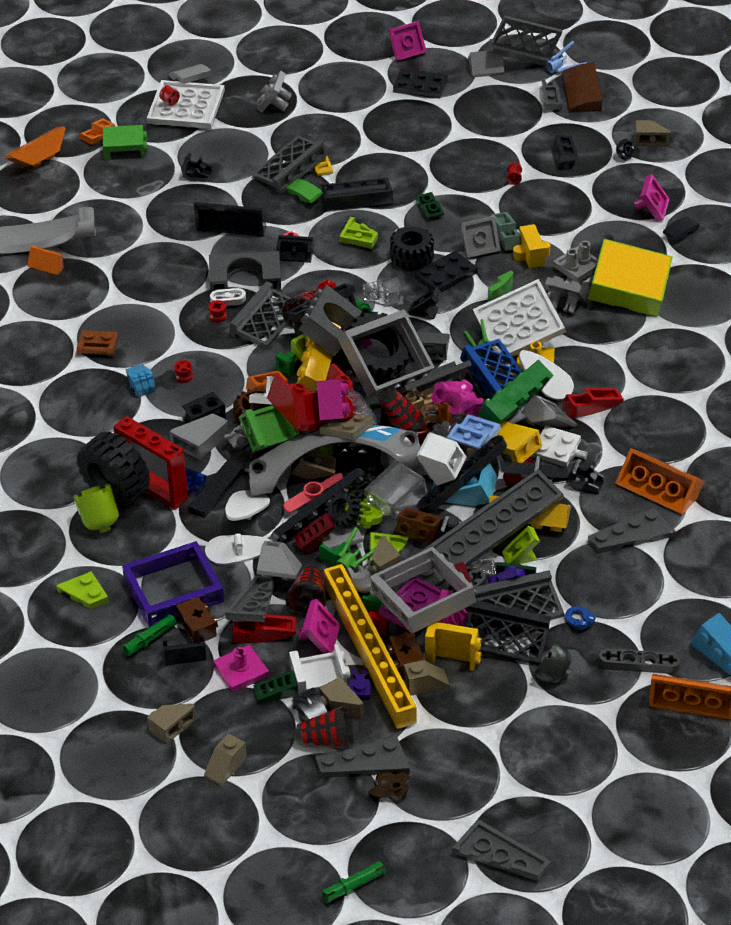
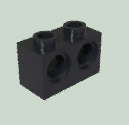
[181,392,226,424]

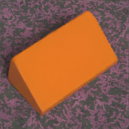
[28,246,64,275]

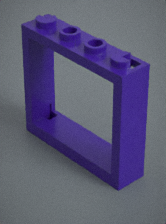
[122,541,224,627]

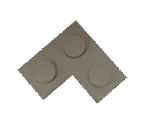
[320,414,374,440]

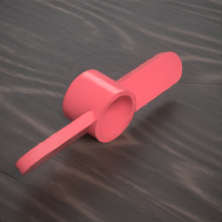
[283,473,343,513]

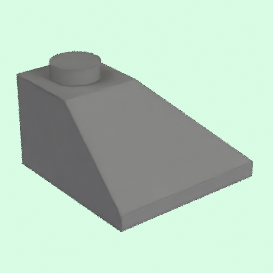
[521,394,577,427]

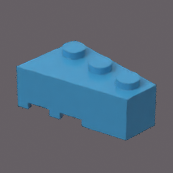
[690,613,731,675]

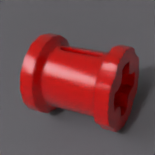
[507,162,522,185]

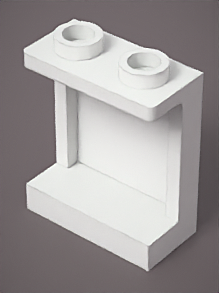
[289,644,350,695]

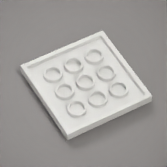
[147,80,225,129]
[473,279,566,363]

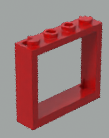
[113,416,189,510]

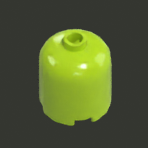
[73,484,119,533]

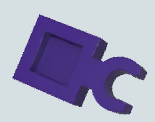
[487,566,525,584]
[350,668,371,700]

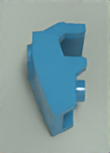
[125,364,155,397]

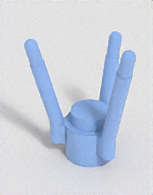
[546,41,587,73]

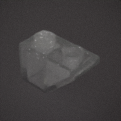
[363,277,403,307]

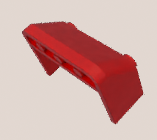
[267,363,357,431]

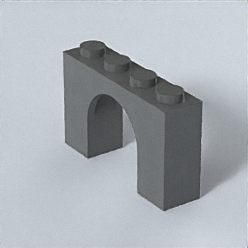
[209,251,281,294]
[299,285,362,356]

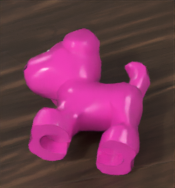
[431,379,484,415]

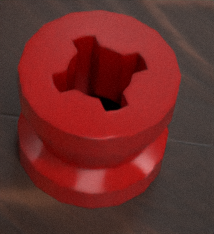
[159,85,180,106]
[208,300,227,323]
[174,360,193,383]

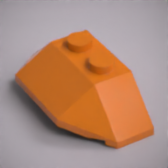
[4,126,65,168]

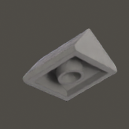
[468,51,504,77]

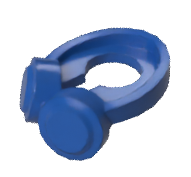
[565,606,596,631]

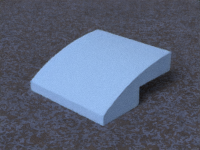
[447,414,501,449]

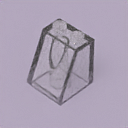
[364,460,427,520]

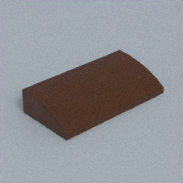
[562,62,602,113]

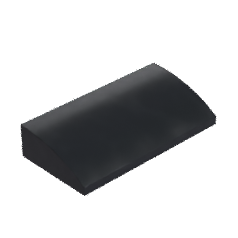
[321,177,394,211]
[194,202,267,237]

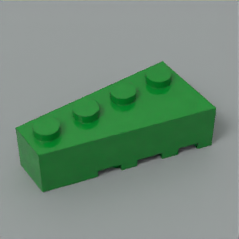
[478,359,554,424]

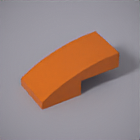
[80,119,115,145]
[436,402,453,424]

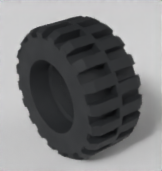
[339,312,412,385]
[77,432,150,507]

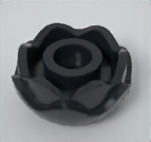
[616,139,634,160]

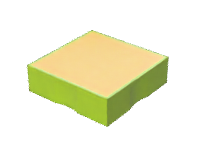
[588,239,673,317]

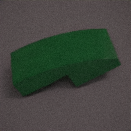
[416,192,444,219]

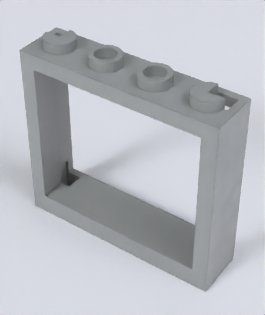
[338,309,435,398]
[370,547,476,633]

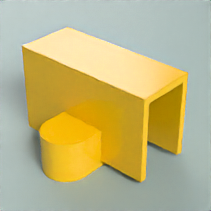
[513,224,551,269]

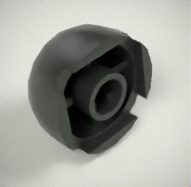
[533,642,572,684]

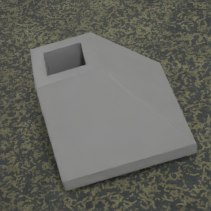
[257,541,302,581]

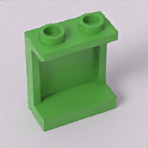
[103,125,147,160]
[239,405,299,452]

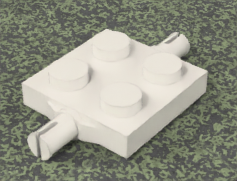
[531,425,588,467]

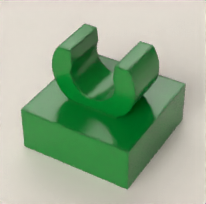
[275,352,296,376]

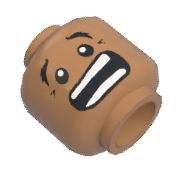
[418,404,443,432]

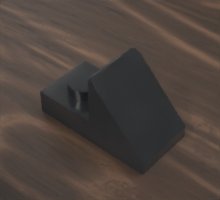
[407,287,441,319]

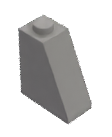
[170,414,229,460]

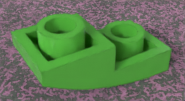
[286,178,323,203]
[488,270,514,302]

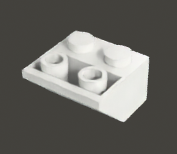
[417,433,466,485]

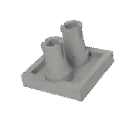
[257,71,292,113]
[553,241,598,283]
[545,276,587,314]

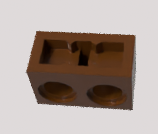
[395,507,443,544]

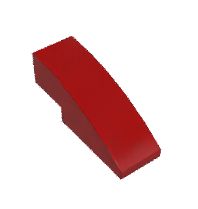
[561,388,624,418]
[232,614,296,643]

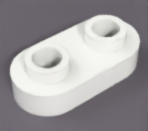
[210,288,246,306]

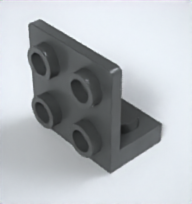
[410,332,450,360]

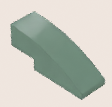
[490,212,522,251]

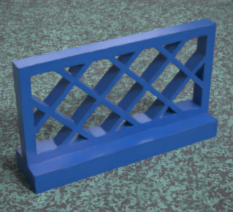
[460,339,523,400]

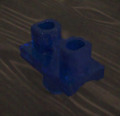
[185,467,207,493]

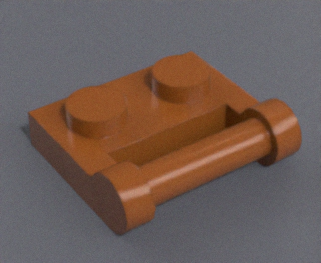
[77,330,119,357]

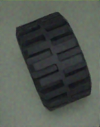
[390,226,434,270]

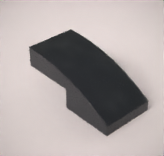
[663,216,700,241]

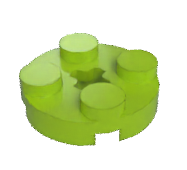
[344,499,384,529]

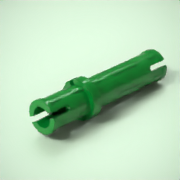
[122,614,177,656]
[321,861,386,903]

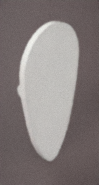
[519,350,574,400]
[225,490,270,521]
[205,534,273,566]

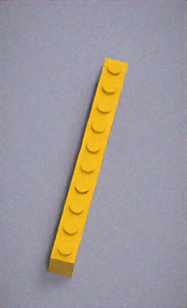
[323,564,417,729]

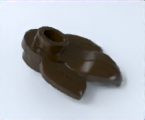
[369,771,410,801]

